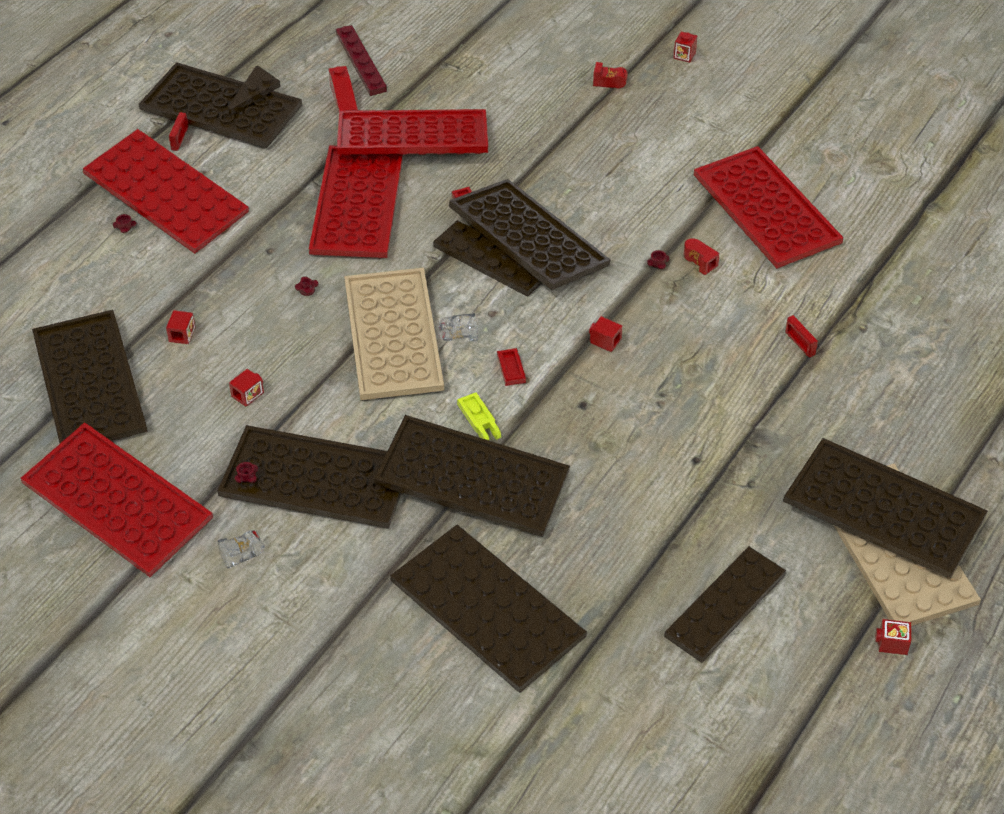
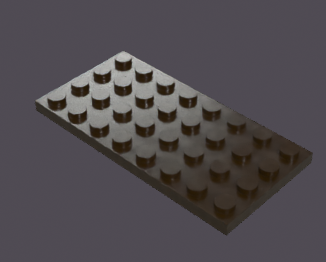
[139,62,302,148]
[449,179,611,290]
[32,309,148,443]
[374,415,570,537]
[217,425,401,529]
[783,438,988,579]
[390,524,587,693]

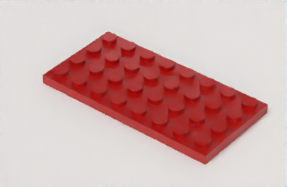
[337,109,488,156]
[83,129,249,254]
[309,145,404,258]
[693,146,844,269]
[20,422,213,577]

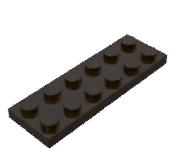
[433,220,542,297]
[664,546,786,663]

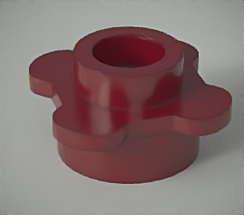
[113,214,136,233]
[647,250,670,269]
[295,276,319,296]
[235,462,258,483]

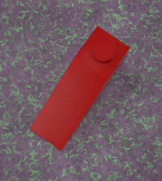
[328,66,358,112]

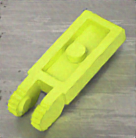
[457,392,501,440]

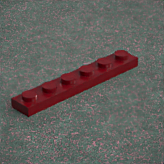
[336,25,387,96]

